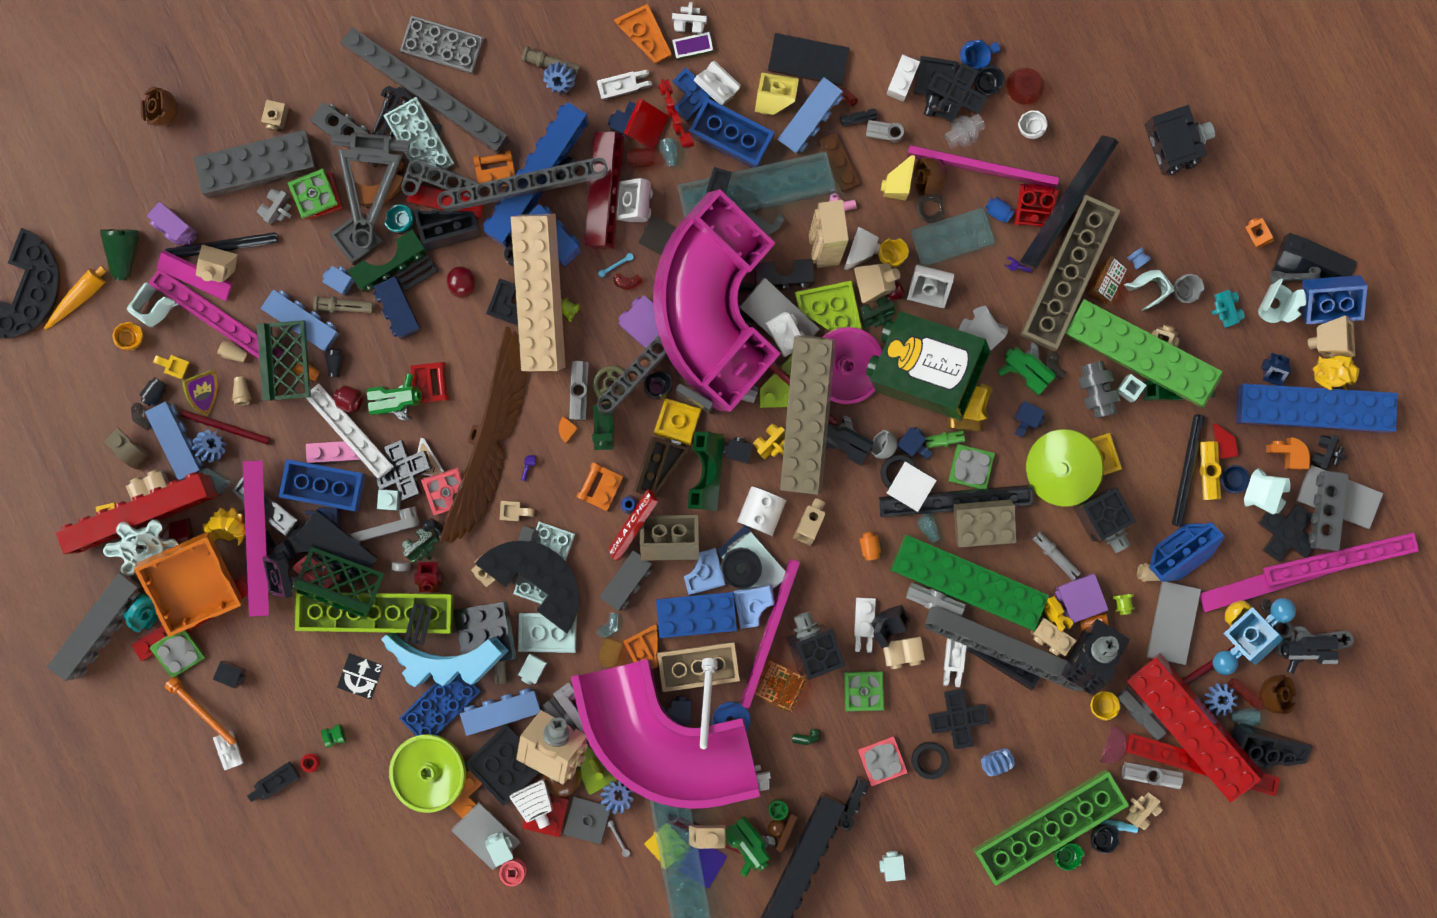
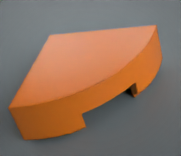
[559,417,578,443]

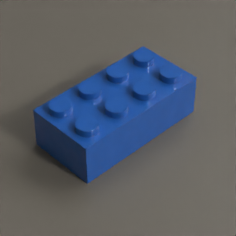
[689,97,774,170]
[279,459,366,512]
[656,592,737,638]

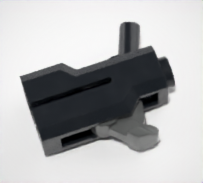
[826,415,874,466]
[1281,626,1339,674]

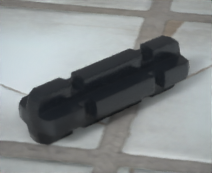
[840,108,878,127]

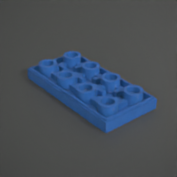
[399,673,482,736]

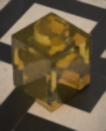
[598,637,624,668]

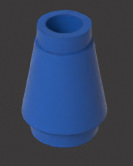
[620,496,639,515]

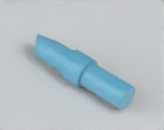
[1100,819,1138,833]

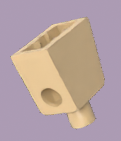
[196,245,238,282]
[854,264,900,303]
[1308,316,1355,357]
[793,498,825,546]
[689,825,726,849]

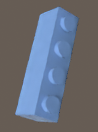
[778,77,843,154]
[260,290,340,352]
[145,401,204,481]
[460,688,542,736]

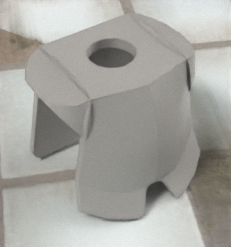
[959,306,1008,351]

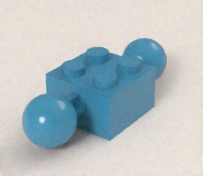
[1213,598,1296,675]

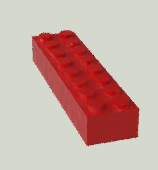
[55,472,219,554]
[1127,653,1264,803]

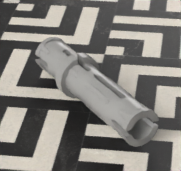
[1032,531,1081,581]

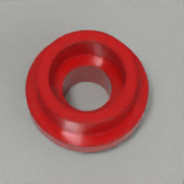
[300,753,320,773]

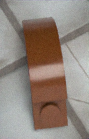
[348,154,405,207]

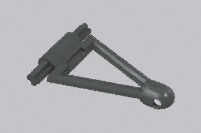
[332,133,410,249]

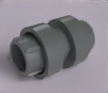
[1078,361,1120,419]

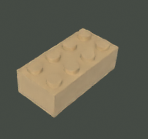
[657,642,740,692]

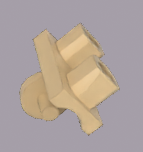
[1125,792,1163,830]

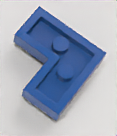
[672,67,711,122]

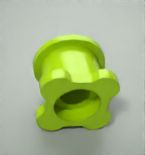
[561,297,580,322]
[1113,594,1135,615]

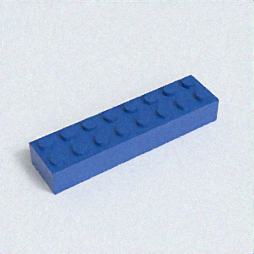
[483,102,589,248]
[1236,384,1398,433]

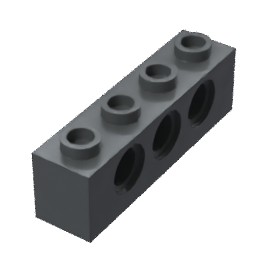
[310,102,378,167]
[1309,471,1349,551]

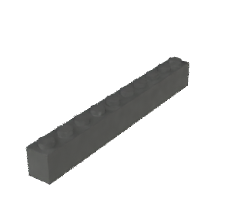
[341,27,509,155]

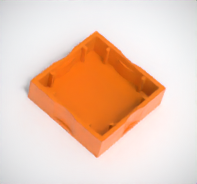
[134,531,243,637]

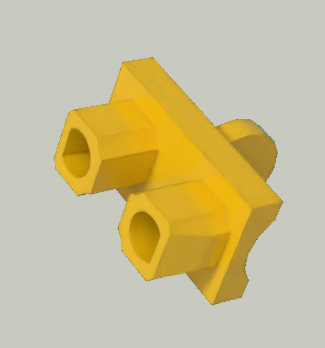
[753,424,785,460]

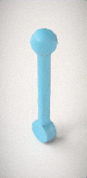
[598,253,633,277]

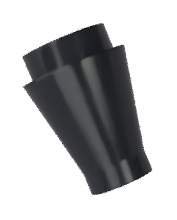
[325,349,344,377]

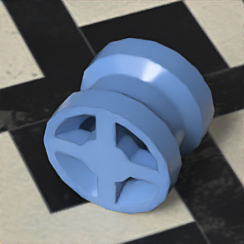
[1127,246,1151,270]

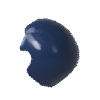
[1220,465,1250,494]

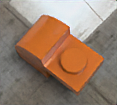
[1266,437,1310,470]

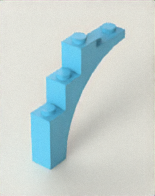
[381,633,509,688]

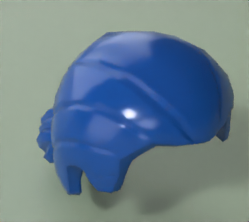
[960,40,1000,70]

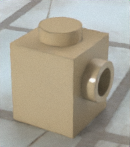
[261,100,289,131]

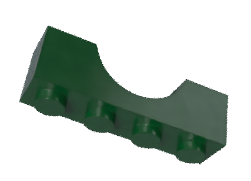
[347,230,427,292]
[688,432,724,511]

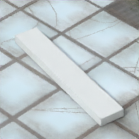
[306,384,394,480]

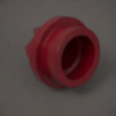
[886,281,905,300]

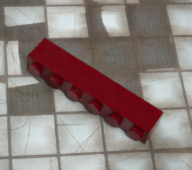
[584,132,624,249]

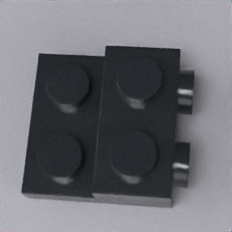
[262,553,293,598]

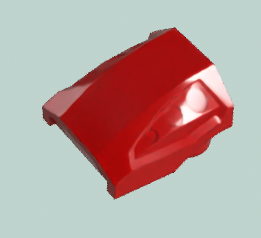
[1014,184,1058,227]

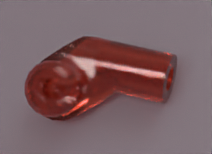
[837,86,858,106]
[613,274,642,290]

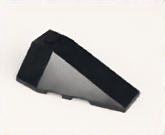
[1272,233,1357,278]

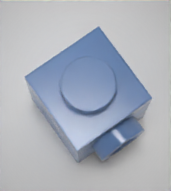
[322,266,354,296]

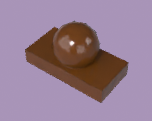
[768,812,798,853]

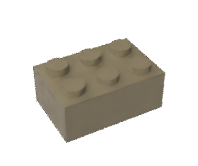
[954,500,1016,547]
[640,515,699,561]

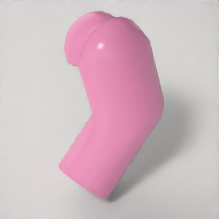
[829,193,857,211]

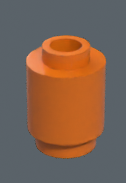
[859,532,882,561]

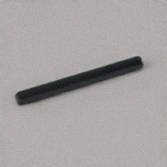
[165,232,278,258]
[1172,414,1205,527]

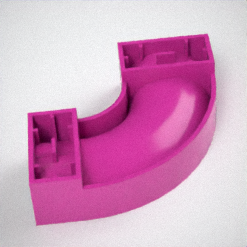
[653,189,781,412]
[571,659,761,809]

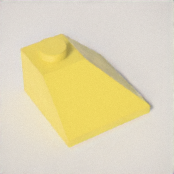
[755,73,799,115]
[881,155,915,201]

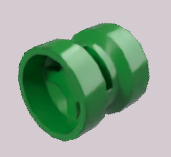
[321,724,346,748]
[769,799,788,820]

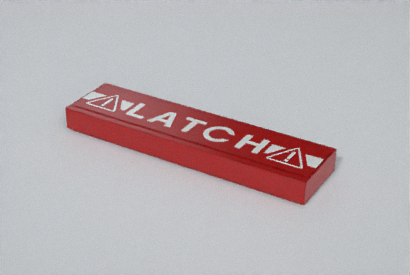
[608,489,658,561]

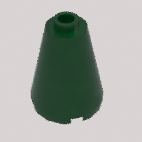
[100,229,140,280]

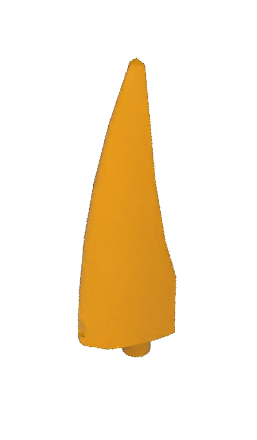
[44,266,107,330]

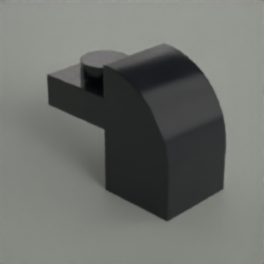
[871,605,911,648]

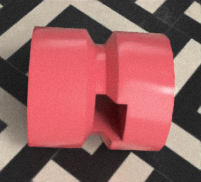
[499,857,527,886]

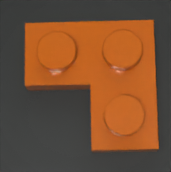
[450,770,482,818]

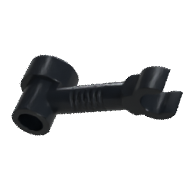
[923,95,951,117]

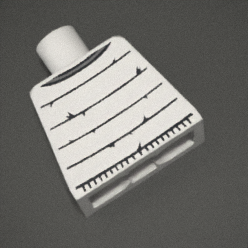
[509,779,553,829]

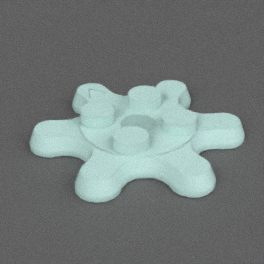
[103,520,178,576]

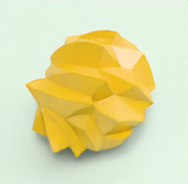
[1313,356,1359,390]
[203,507,246,546]

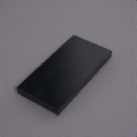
[768,33,849,86]
[292,509,378,586]

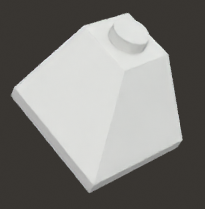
[844,227,880,270]

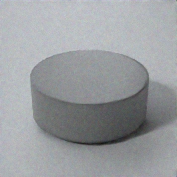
[392,561,411,571]

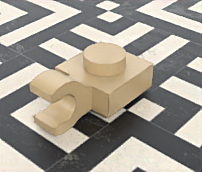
[500,501,535,521]

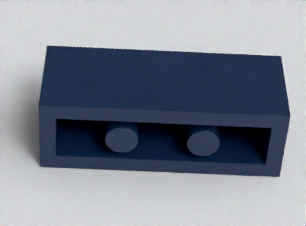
[374,276,422,340]

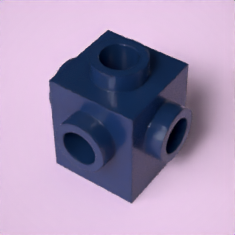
[1261,352,1292,386]

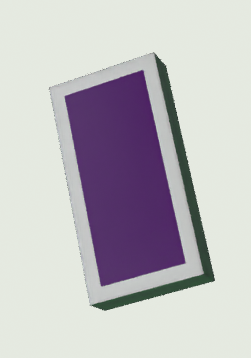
[672,32,713,60]

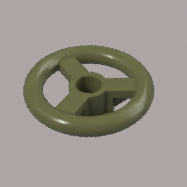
[593,366,630,404]

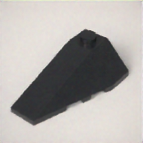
[1231,723,1313,769]

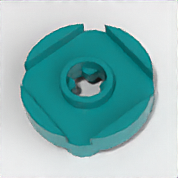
[123,594,159,632]

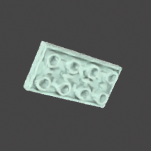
[383,97,454,182]
[513,522,575,604]

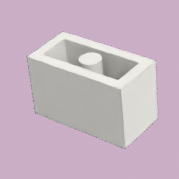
[886,55,920,102]

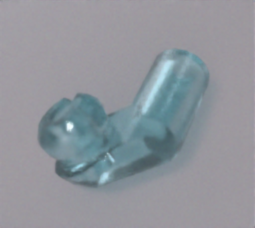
[597,613,619,638]

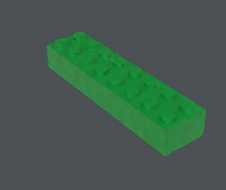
[890,535,1049,631]

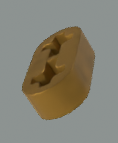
[946,418,983,431]

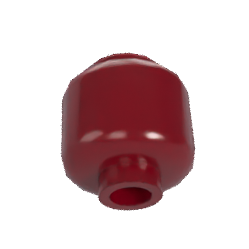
[333,385,363,413]

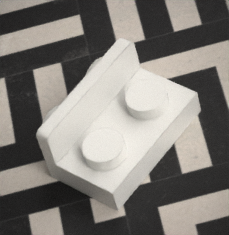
[694,61,741,105]
[765,312,804,357]

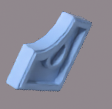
[684,548,726,595]
[733,585,775,629]

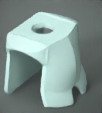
[1124,270,1174,311]
[1258,278,1307,323]
[127,282,179,328]
[1244,468,1290,514]

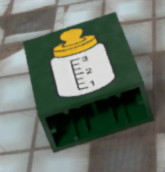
[866,311,991,421]

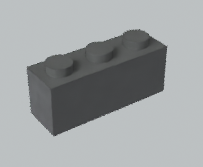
[599,550,653,611]

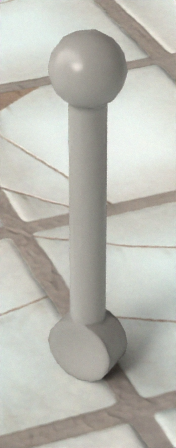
[607,820,630,857]

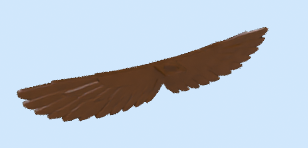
[439,326,528,543]

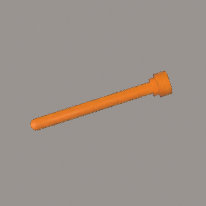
[165,676,236,745]

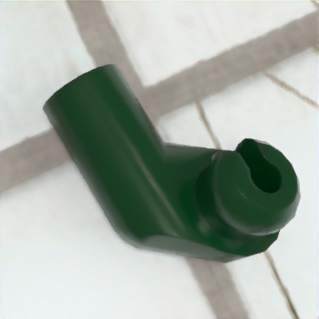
[792,729,821,745]

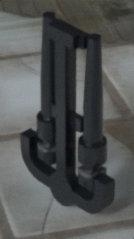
[372,86,413,139]

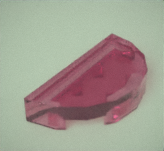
[1100,725,1126,764]

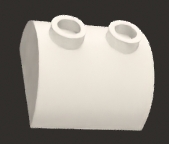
[616,178,653,222]
[907,264,954,309]
[737,486,787,536]

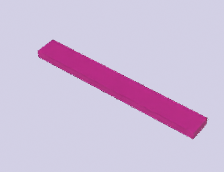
[907,146,1059,188]
[148,269,284,363]
[243,461,269,617]
[1263,533,1419,587]
[740,558,800,709]
[1199,568,1347,612]

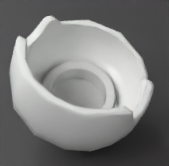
[1018,110,1048,139]

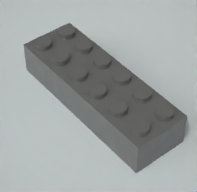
[193,130,318,198]
[47,573,146,681]

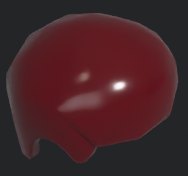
[446,266,475,298]

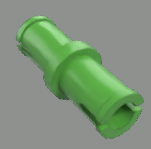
[925,430,965,449]

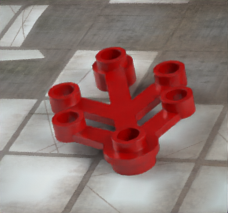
[658,79,694,149]

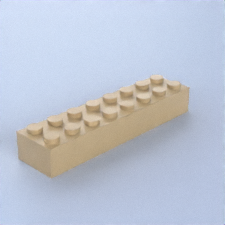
[809,200,848,268]
[511,214,566,371]

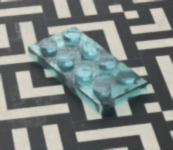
[910,207,995,266]

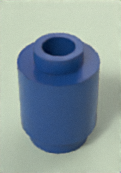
[985,196,1015,223]

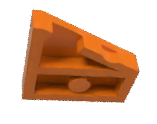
[623,624,658,669]

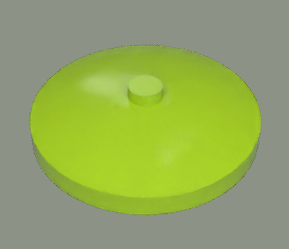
[1026,429,1104,506]
[389,734,466,813]

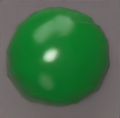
[1053,841,1085,871]

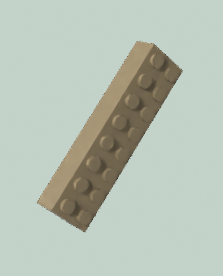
[1019,194,1120,352]
[780,335,836,495]

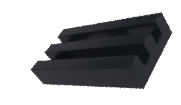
[395,254,438,291]
[404,603,433,646]

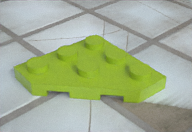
[795,281,862,332]
[760,355,792,408]

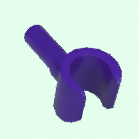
[1004,257,1032,273]
[521,455,536,481]

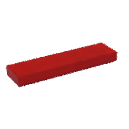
[406,183,485,219]

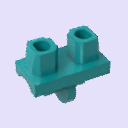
[1211,290,1245,328]

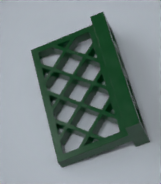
[257,320,311,401]
[293,547,384,619]

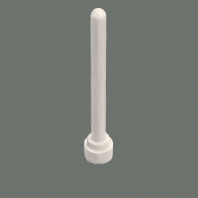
[700,658,718,749]

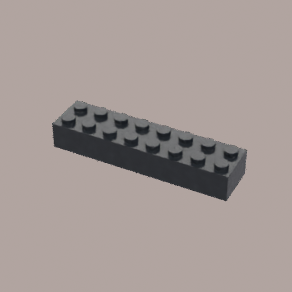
[760,792,846,918]

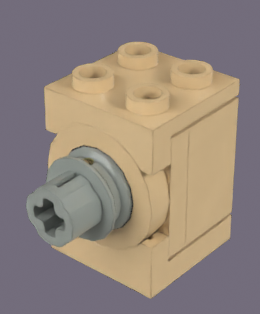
[516,710,588,785]

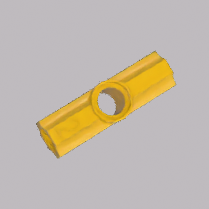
[1199,441,1221,500]

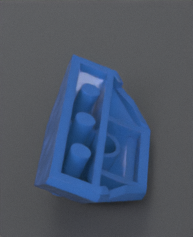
[1149,523,1224,582]

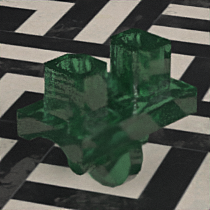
[860,296,896,328]
[401,527,439,562]

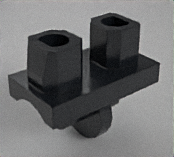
[1312,435,1347,471]

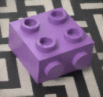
[147,201,198,246]
[618,295,659,349]
[1054,574,1108,623]

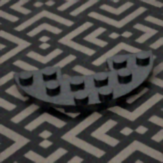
[0,228,60,339]
[474,541,579,634]

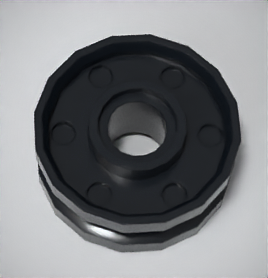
[721,547,762,589]

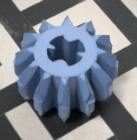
[543,61,576,95]
[192,429,226,463]
[1204,683,1238,716]
[981,748,1015,776]
[600,781,634,814]

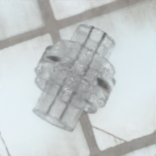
[944,114,985,149]

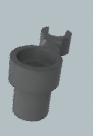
[1270,267,1321,284]

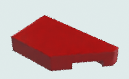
[1212,424,1238,459]

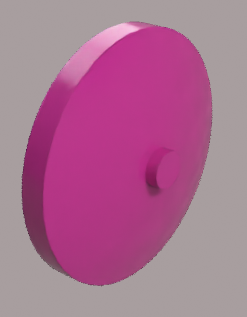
[823,327,882,404]

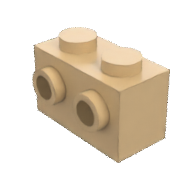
[1030,618,1076,657]

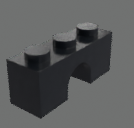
[755,259,814,290]

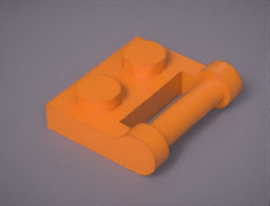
[473,151,515,191]
[576,462,623,511]

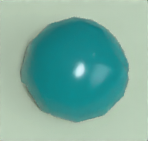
[384,204,414,233]

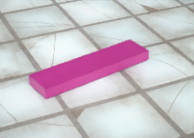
[156,250,233,301]

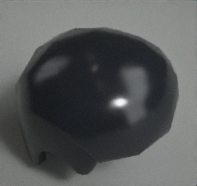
[974,65,1005,96]
[644,370,673,400]
[1090,824,1120,854]

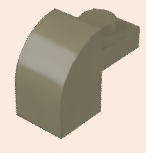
[104,428,151,470]

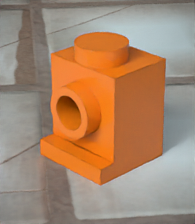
[1245,218,1275,249]

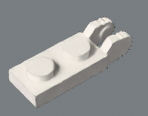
[597,70,653,101]
[854,598,876,652]
[943,638,966,687]

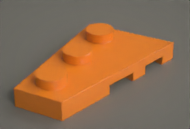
[614,4,672,64]

